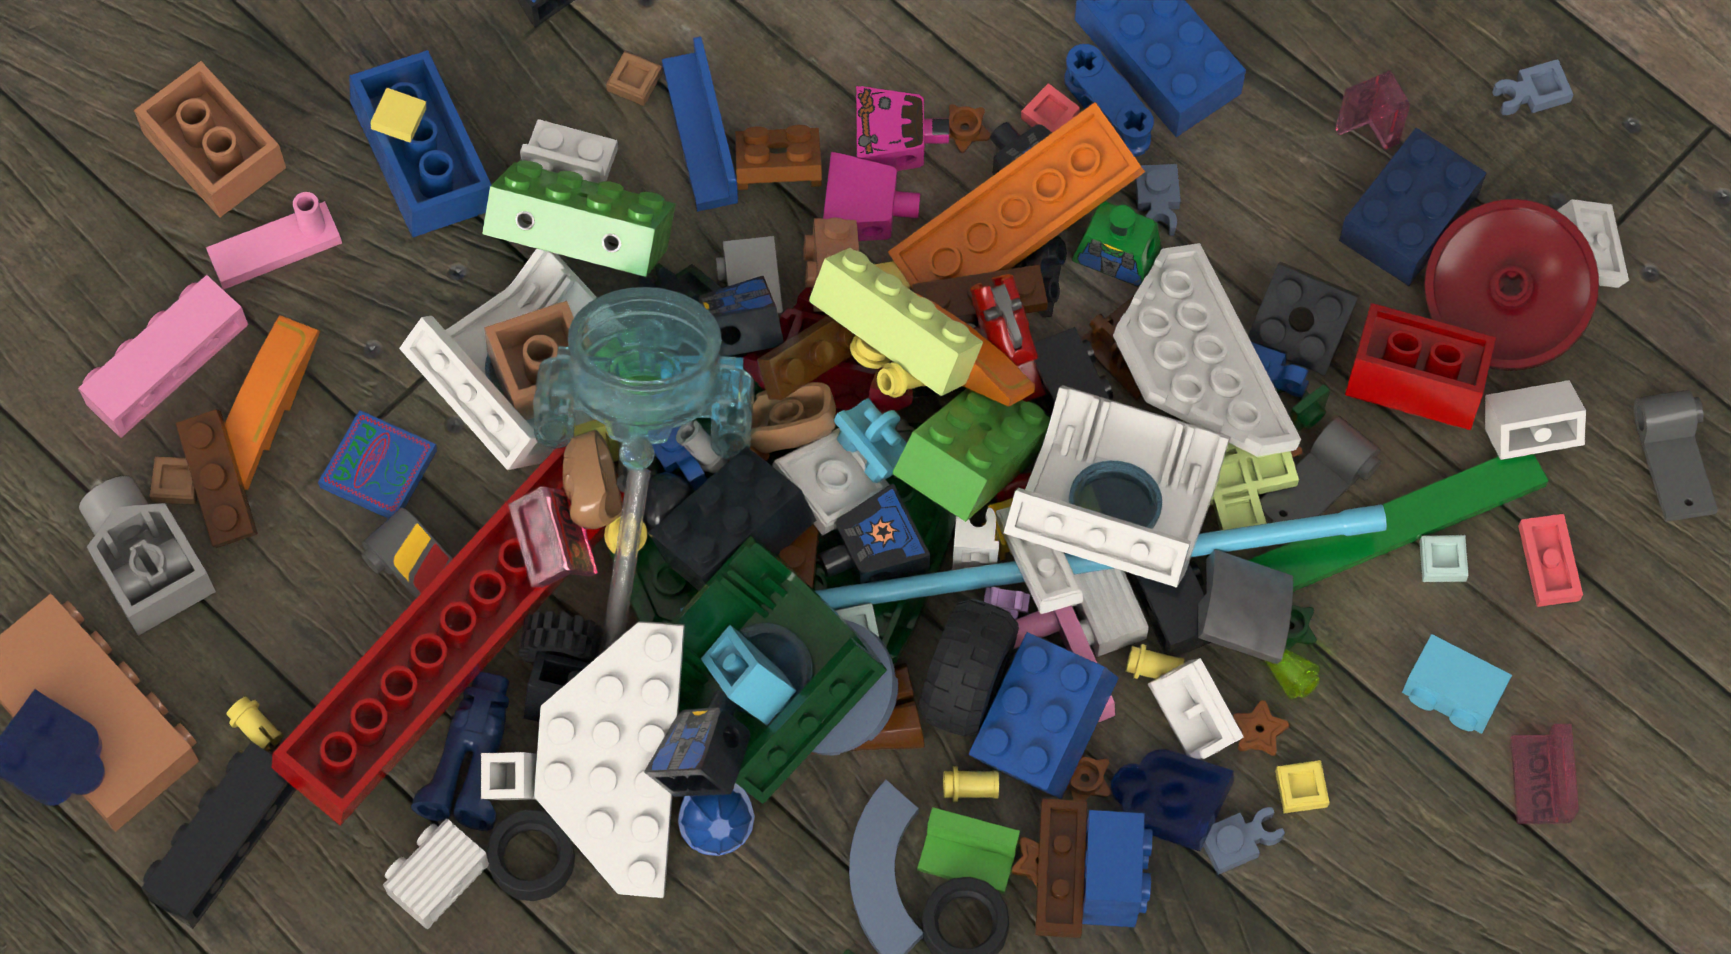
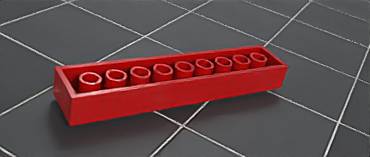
[271,434,636,826]

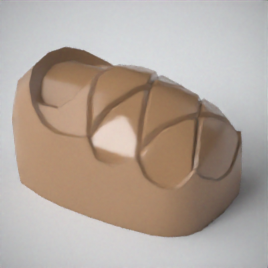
[744,382,836,454]
[563,430,624,529]

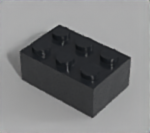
[648,446,817,591]

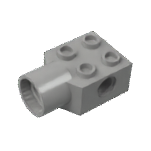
[79,476,216,636]

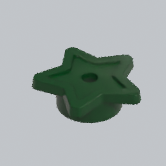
[1283,605,1317,654]

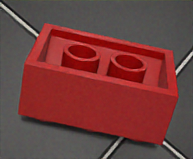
[1345,303,1496,430]

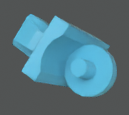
[834,398,907,483]

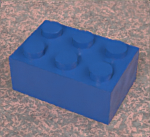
[969,632,1119,799]

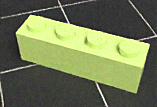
[809,248,983,396]

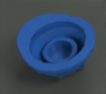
[678,783,755,856]

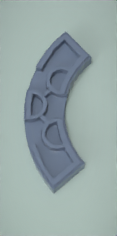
[849,779,924,954]

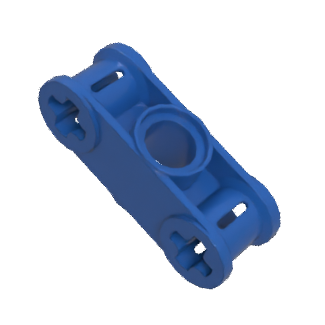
[1064,44,1154,157]

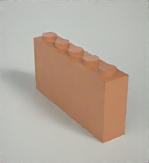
[0,593,199,832]

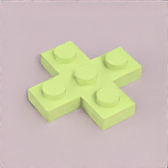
[1209,443,1299,530]

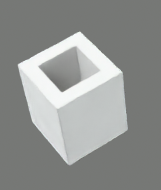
[481,752,537,801]

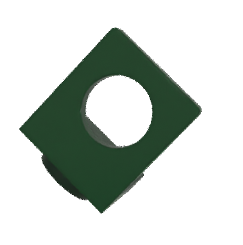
[1274,383,1330,432]

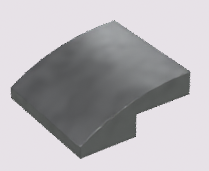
[1198,549,1293,664]

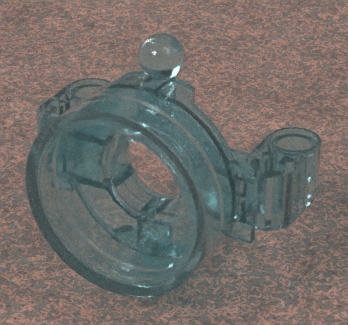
[533,287,754,472]

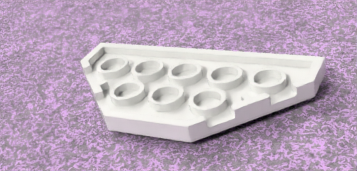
[1113,243,1301,457]
[534,621,685,898]

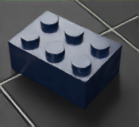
[1339,128,1487,286]

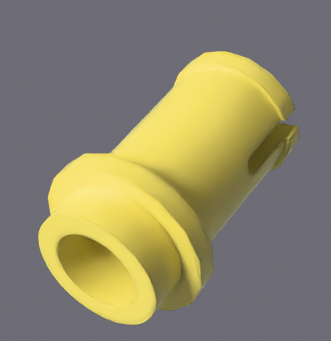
[877,362,926,398]
[1125,644,1184,679]
[227,697,283,752]
[943,766,999,802]

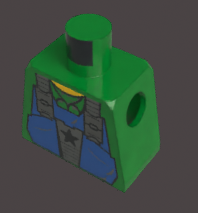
[1072,201,1162,287]

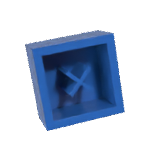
[1082,810,1152,927]

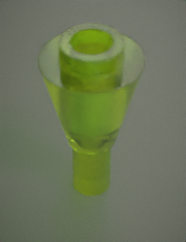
[1265,648,1320,699]

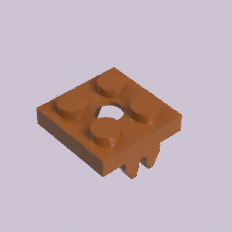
[735,125,822,190]

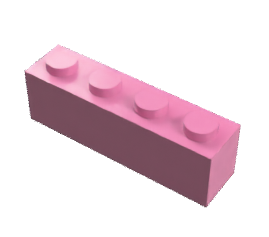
[78,275,248,438]

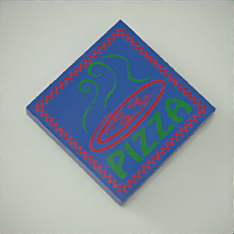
[318,410,437,518]

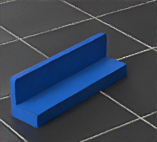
[662,36,738,212]

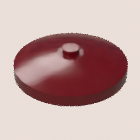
[1425,199,1599,371]

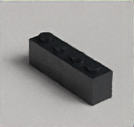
[141,742,297,929]

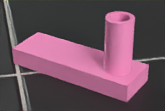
[206,192,342,290]
[1014,605,1115,722]

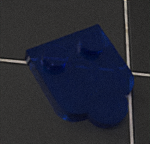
[0,689,105,805]
[1111,749,1234,851]

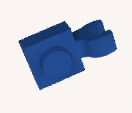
[1251,342,1309,397]
[643,412,707,491]

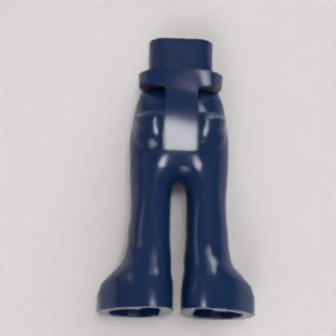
[411,672,510,831]

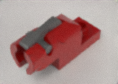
[970,274,1045,402]

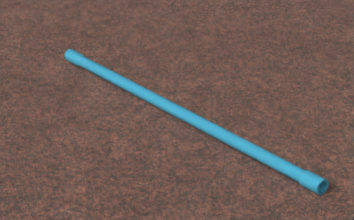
[680,504,1387,611]

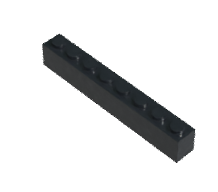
[1034,327,1212,657]

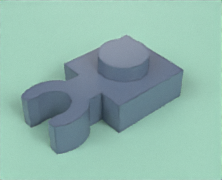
[1492,59,1573,115]
[1135,164,1181,236]
[1198,807,1285,875]

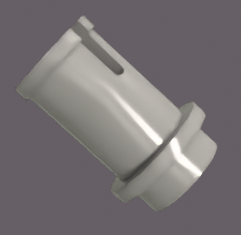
[676,421,728,473]

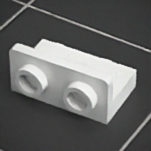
[520,119,618,184]
[1557,199,1629,288]

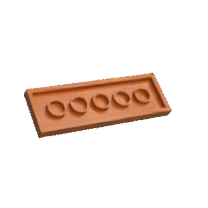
[888,102,1145,288]

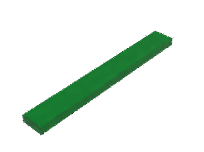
[1248,454,1548,592]

